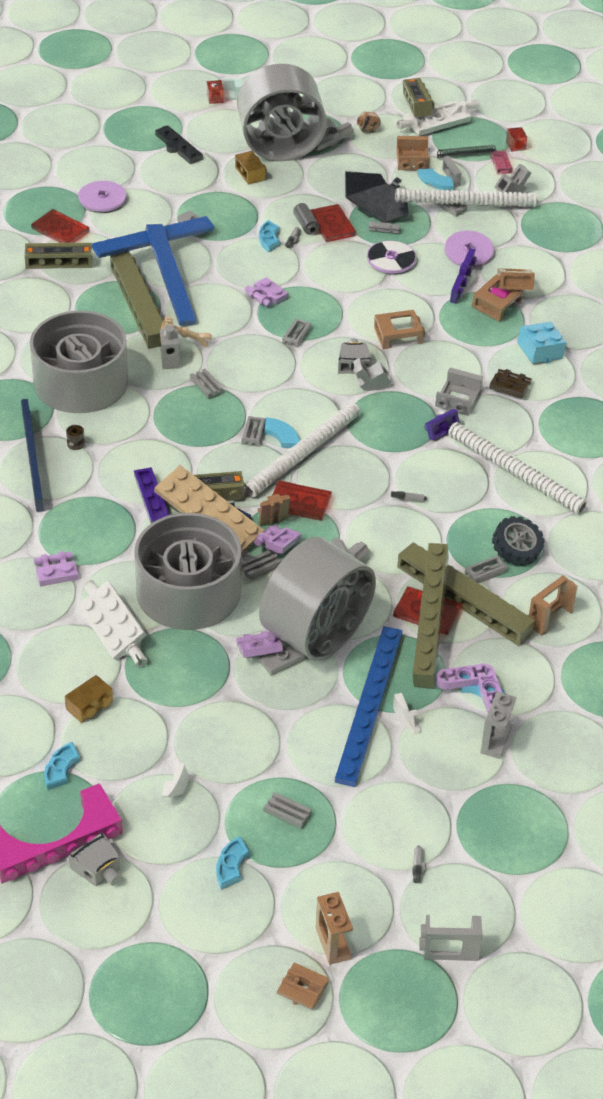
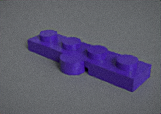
[450,248,477,304]
[134,467,169,523]

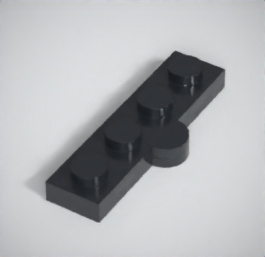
[155,125,203,164]

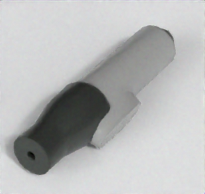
[285,227,300,248]
[391,491,427,502]
[412,845,425,883]

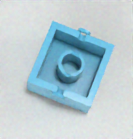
[517,322,567,364]

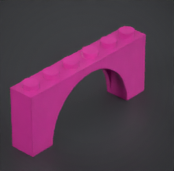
[0,783,123,883]

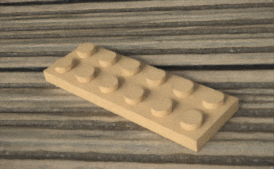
[154,465,264,555]

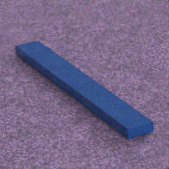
[91,216,214,258]
[145,224,196,325]

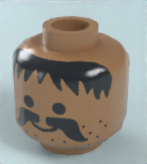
[357,112,381,132]

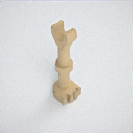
[161,315,212,347]

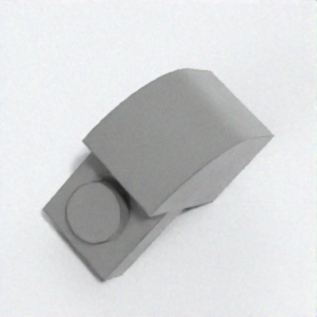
[494,164,532,194]
[353,358,392,391]

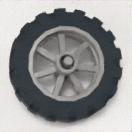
[492,516,545,566]

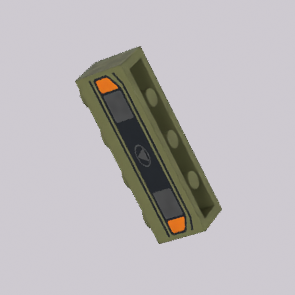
[403,78,434,117]
[25,243,92,269]
[170,471,245,506]

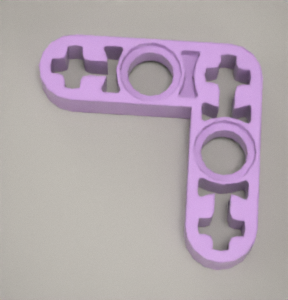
[436,664,502,712]

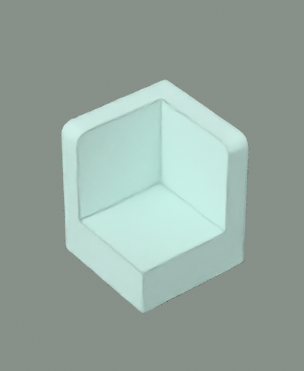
[223,79,241,100]

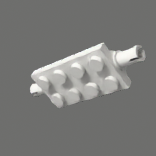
[396,99,480,136]
[77,580,148,667]

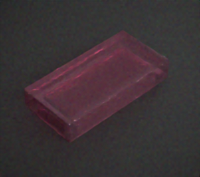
[490,151,513,174]

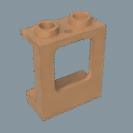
[396,136,430,171]
[497,268,535,290]
[472,274,524,322]
[374,310,425,349]
[529,575,578,636]
[315,891,353,965]

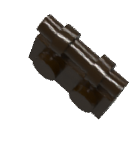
[489,369,532,398]

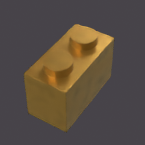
[235,151,267,185]
[64,675,113,723]

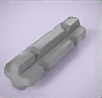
[369,221,400,234]

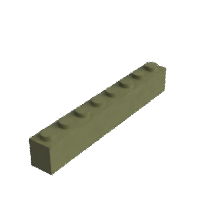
[110,251,164,349]
[397,542,535,646]
[413,543,449,688]

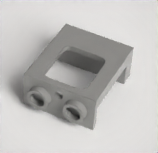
[435,367,483,416]
[480,691,517,759]
[419,915,483,961]

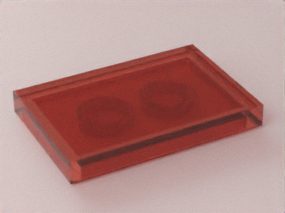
[310,204,356,242]
[31,209,90,243]
[272,480,332,521]
[393,586,462,635]

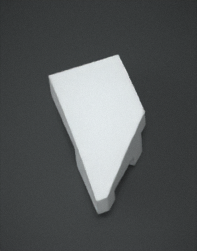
[393,693,420,734]
[162,763,189,798]

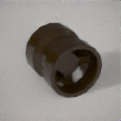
[66,425,85,450]

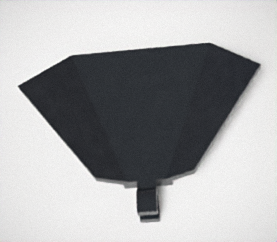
[345,171,409,223]

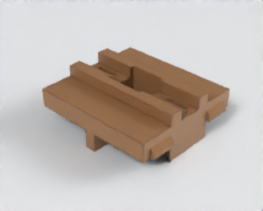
[258,494,290,526]
[277,963,329,1009]

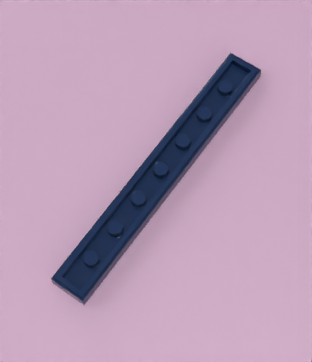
[21,399,44,512]

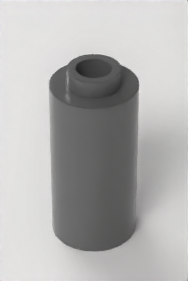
[293,203,319,235]

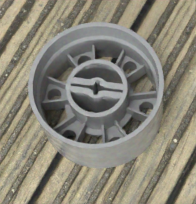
[237,64,327,161]
[30,311,128,413]
[134,513,241,630]
[259,537,376,661]

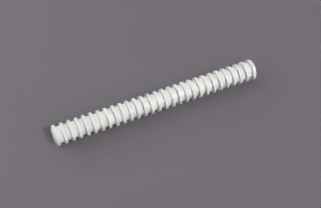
[395,188,537,207]
[244,402,361,498]
[449,422,587,514]

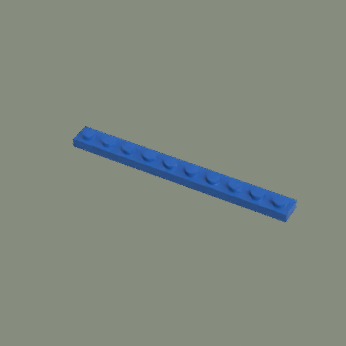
[335,626,403,787]

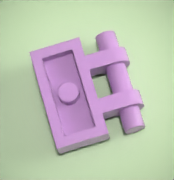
[245,277,288,307]
[254,525,301,554]
[34,551,78,586]
[236,631,283,658]

